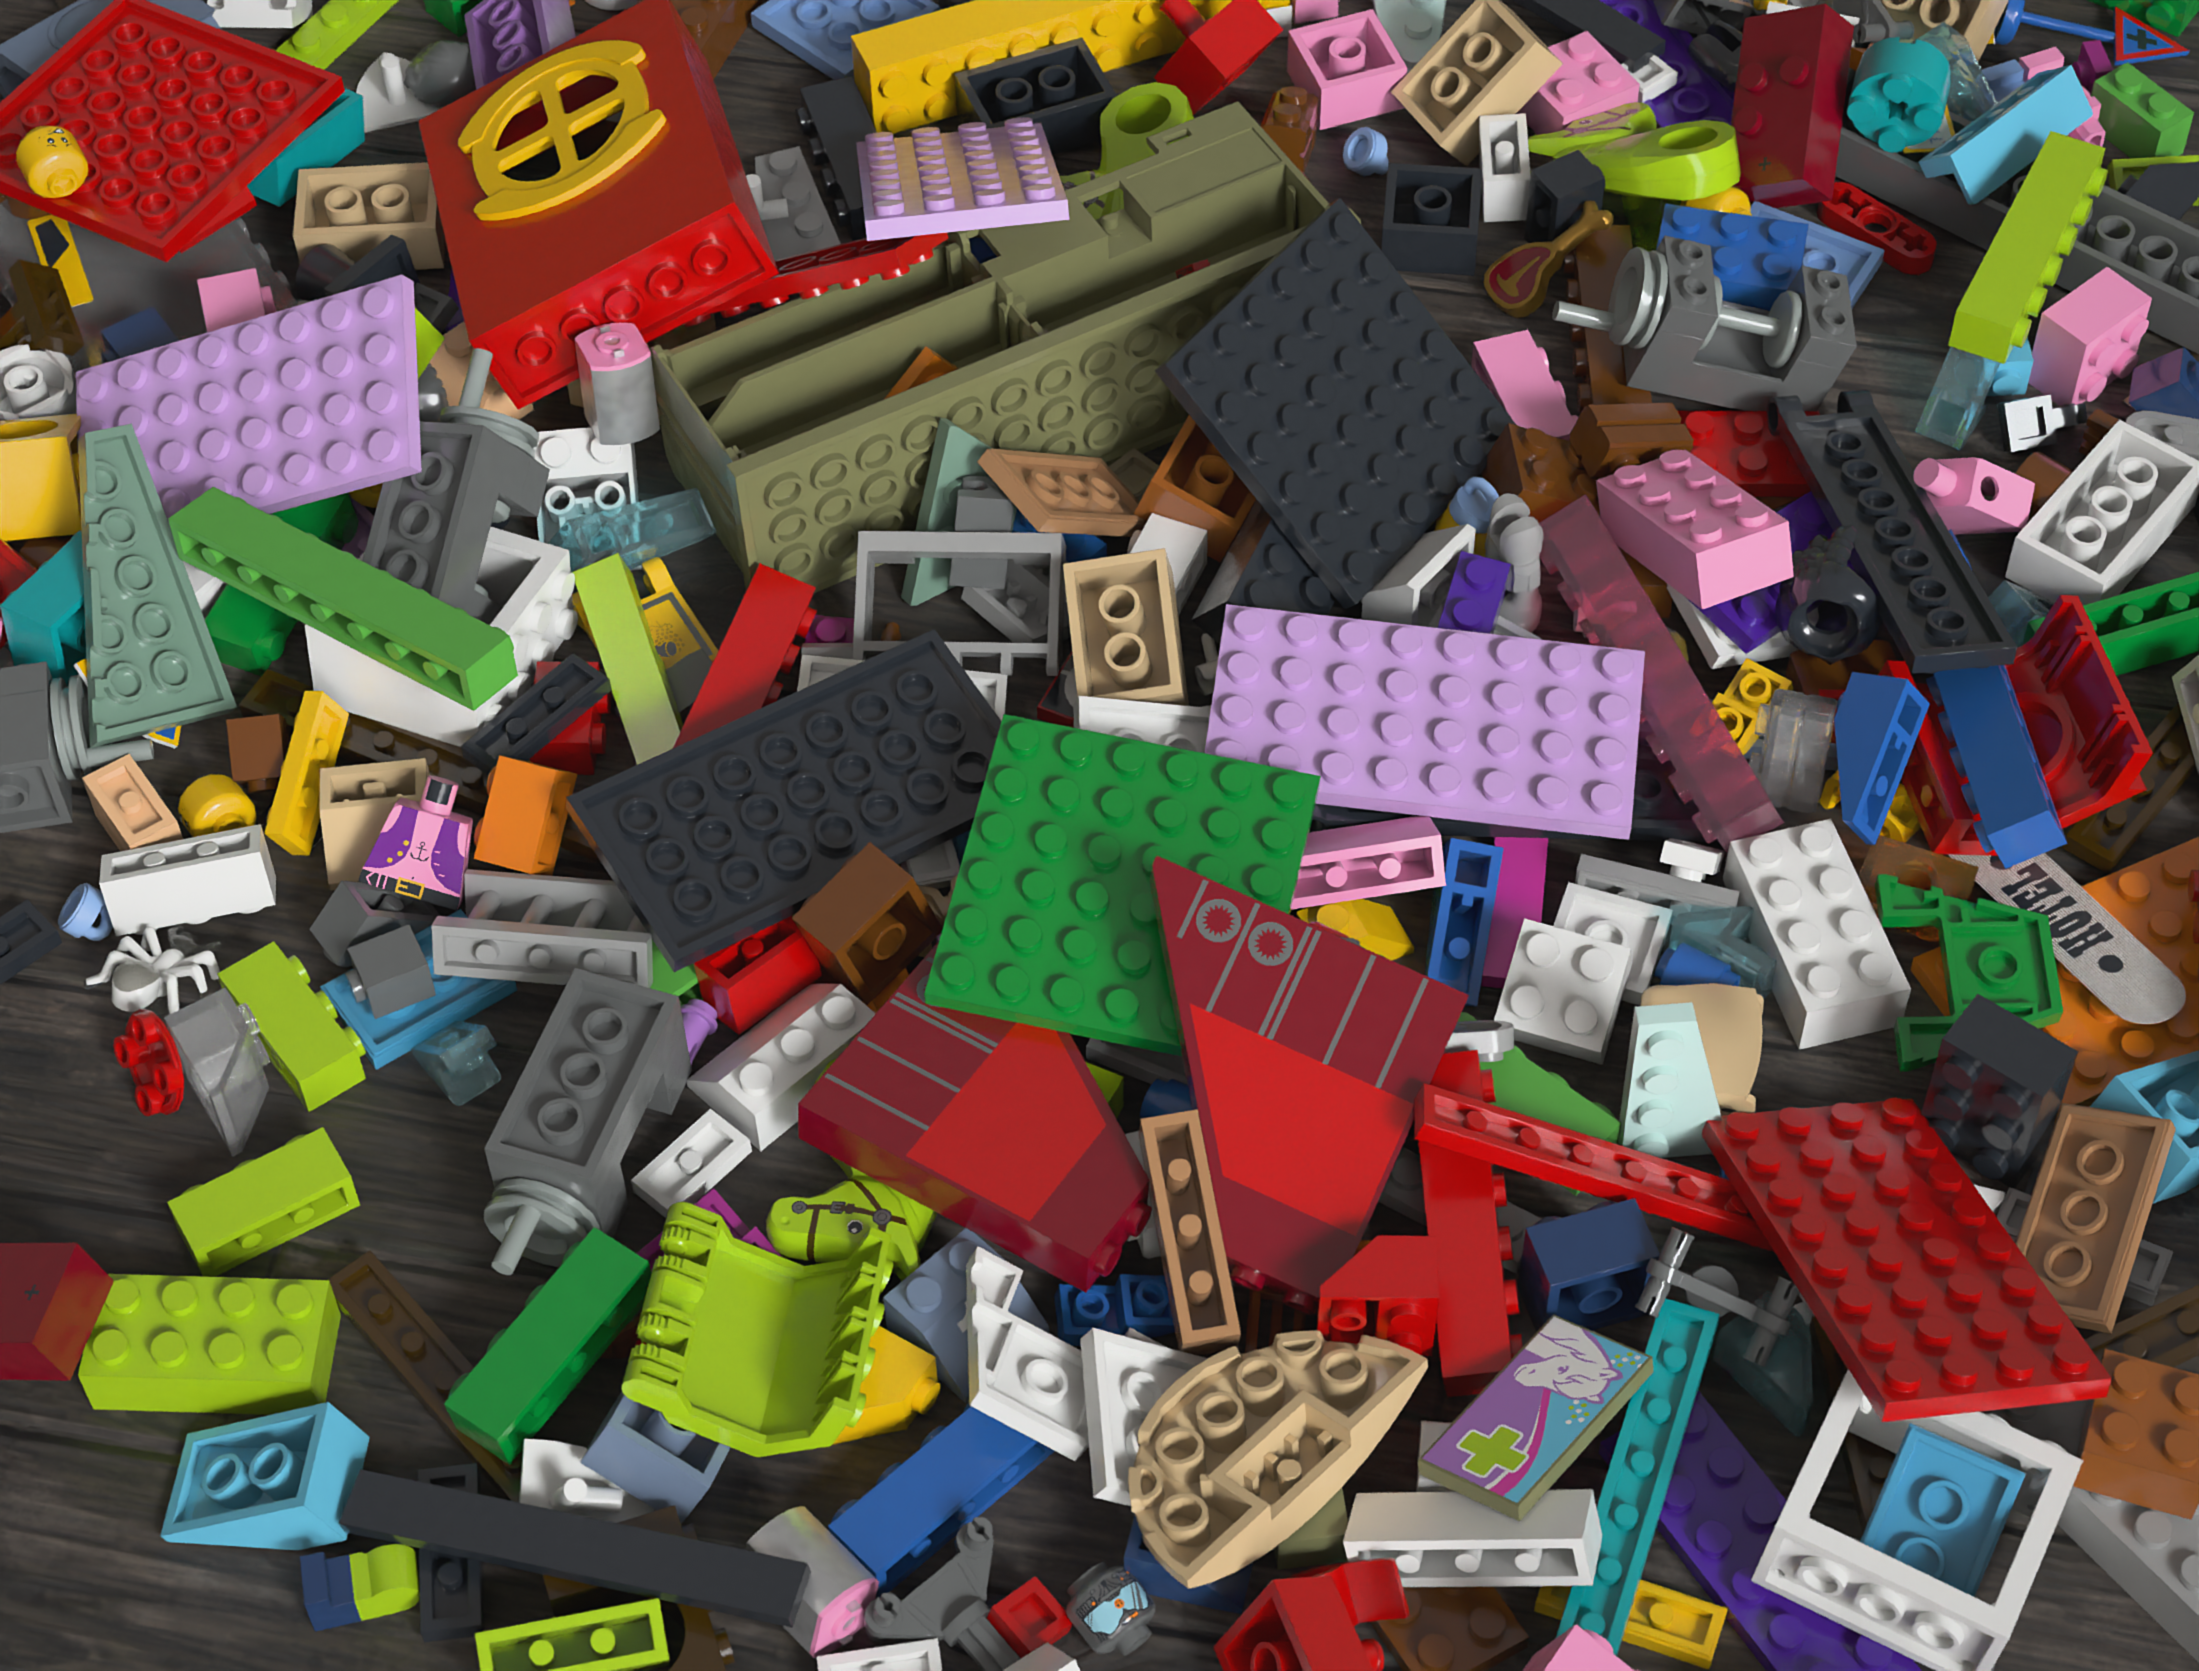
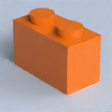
[474,755,577,876]

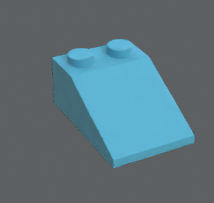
[2090,1050,2199,1203]
[160,1402,370,1550]

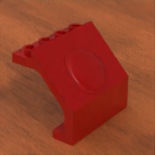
[1878,595,2153,856]

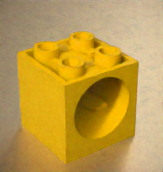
[0,414,82,541]

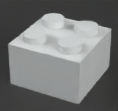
[1494,919,1633,1065]

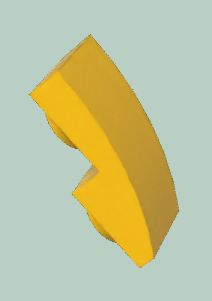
[1691,658,1793,762]

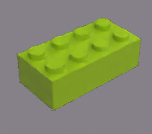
[78,1274,341,1415]

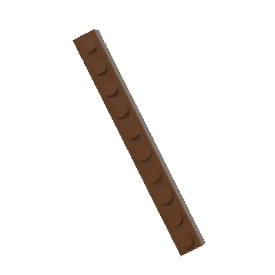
[1562,225,1673,618]

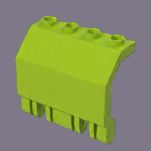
[622,1202,893,1457]

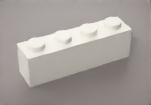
[1343,1489,1602,1587]

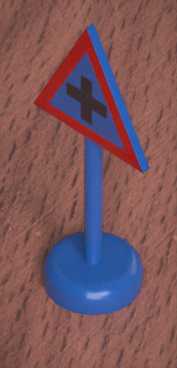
[1995,0,2190,66]

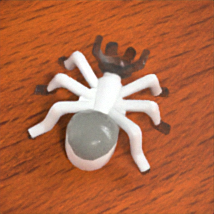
[84,925,222,1027]

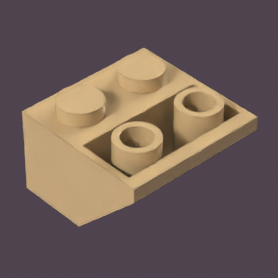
[320,758,430,890]

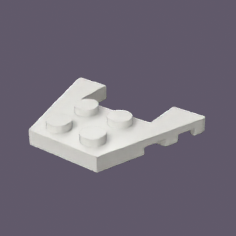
[966,1246,1165,1461]

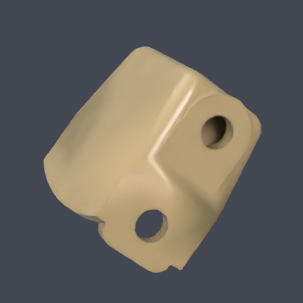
[1640,983,1764,1116]

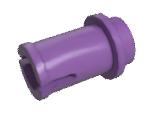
[681,999,718,1066]

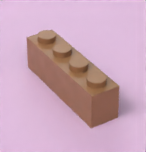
[1138,1109,1241,1356]

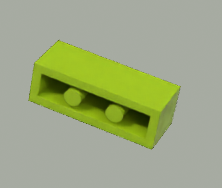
[217,941,366,1112]
[167,1127,360,1277]
[475,1598,669,1671]

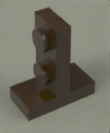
[0,259,85,356]

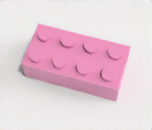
[1596,449,1794,609]

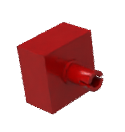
[1154,0,1283,115]
[1213,1576,1384,1671]

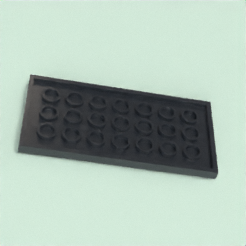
[566,629,1002,972]

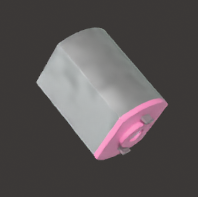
[575,323,660,445]
[745,1506,879,1658]

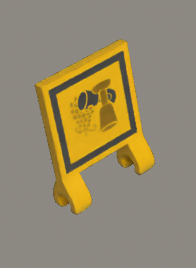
[572,557,718,670]

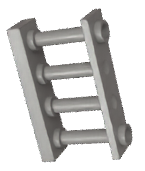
[431,869,653,988]

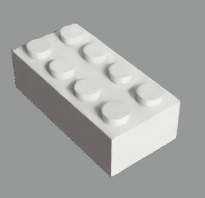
[2005,420,2199,605]
[1723,819,1911,1050]

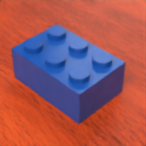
[1656,204,1809,311]

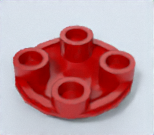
[113,1008,184,1117]

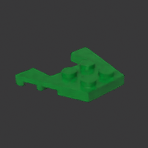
[1874,874,2063,1072]

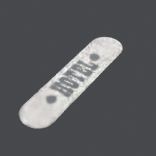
[1948,853,2186,1024]

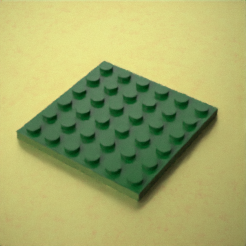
[924,714,1321,1057]

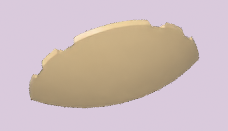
[1128,1330,1428,1589]

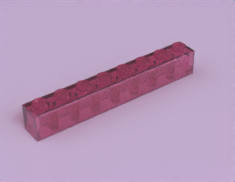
[1539,494,1784,854]

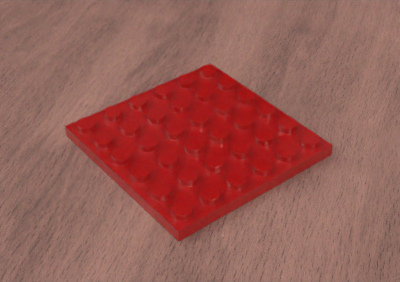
[0,0,345,263]

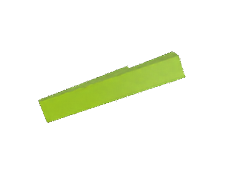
[572,553,683,765]

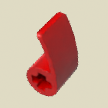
[1287,1557,1410,1626]

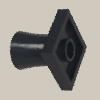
[295,234,420,301]

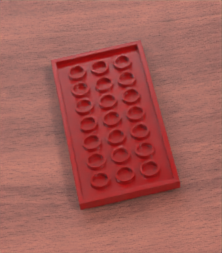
[1701,1098,2112,1422]

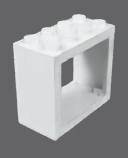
[305,526,578,747]
[1751,1369,2083,1671]

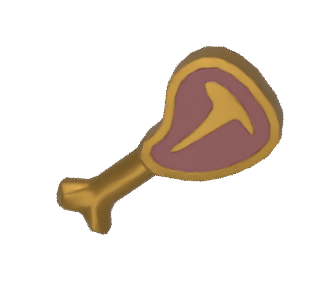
[1484,200,1614,318]

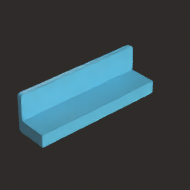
[1919,65,2093,205]

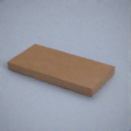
[977,449,1147,537]
[2016,1103,2176,1333]

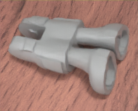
[1485,493,1544,633]

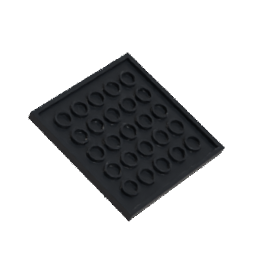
[1155,198,1516,609]

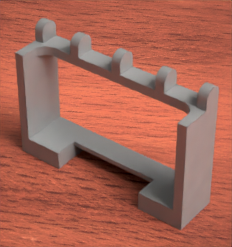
[853,531,1067,676]

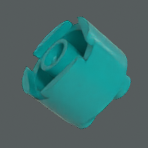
[1847,37,1951,153]

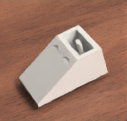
[533,427,642,573]

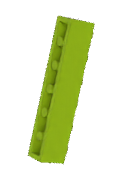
[1948,131,2108,364]

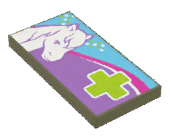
[1418,1314,1654,1521]

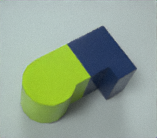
[299,1544,420,1632]

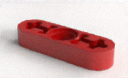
[1817,182,1937,275]

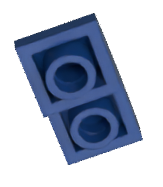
[1054,1274,1175,1346]

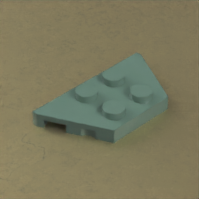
[901,418,1017,606]

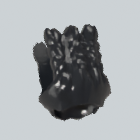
[1775,525,1883,665]

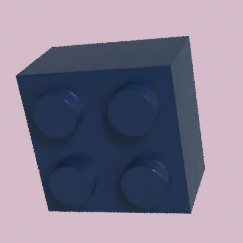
[1518,1198,1660,1332]

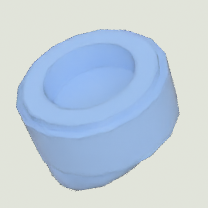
[1343,127,1389,176]
[1449,476,1499,534]
[58,883,113,941]

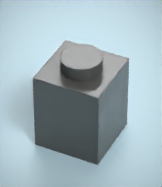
[345,925,436,1019]

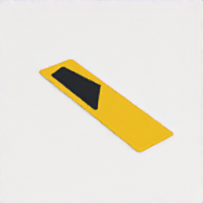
[27,214,94,307]

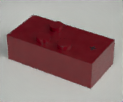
[1731,3,1854,209]
[0,1243,114,1381]

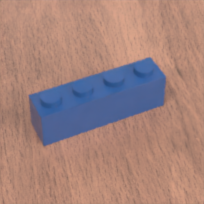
[828,1402,1055,1598]

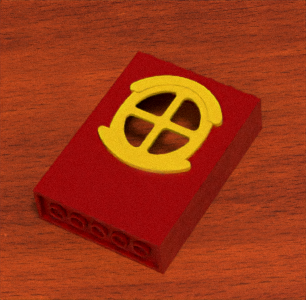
[418,0,779,410]

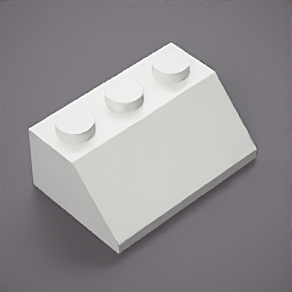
[687,984,876,1151]

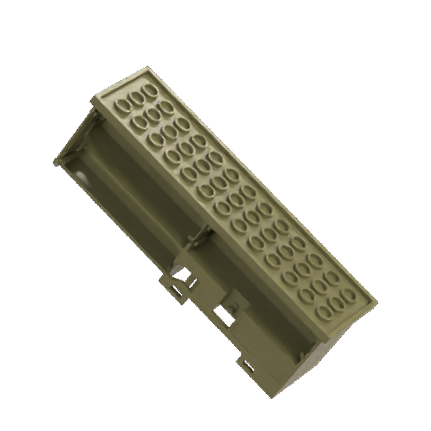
[649,101,1361,593]

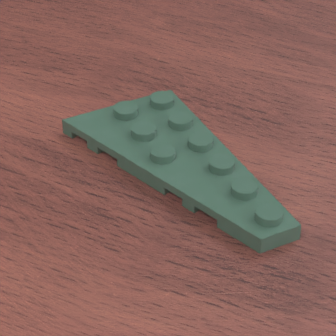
[78,424,237,748]

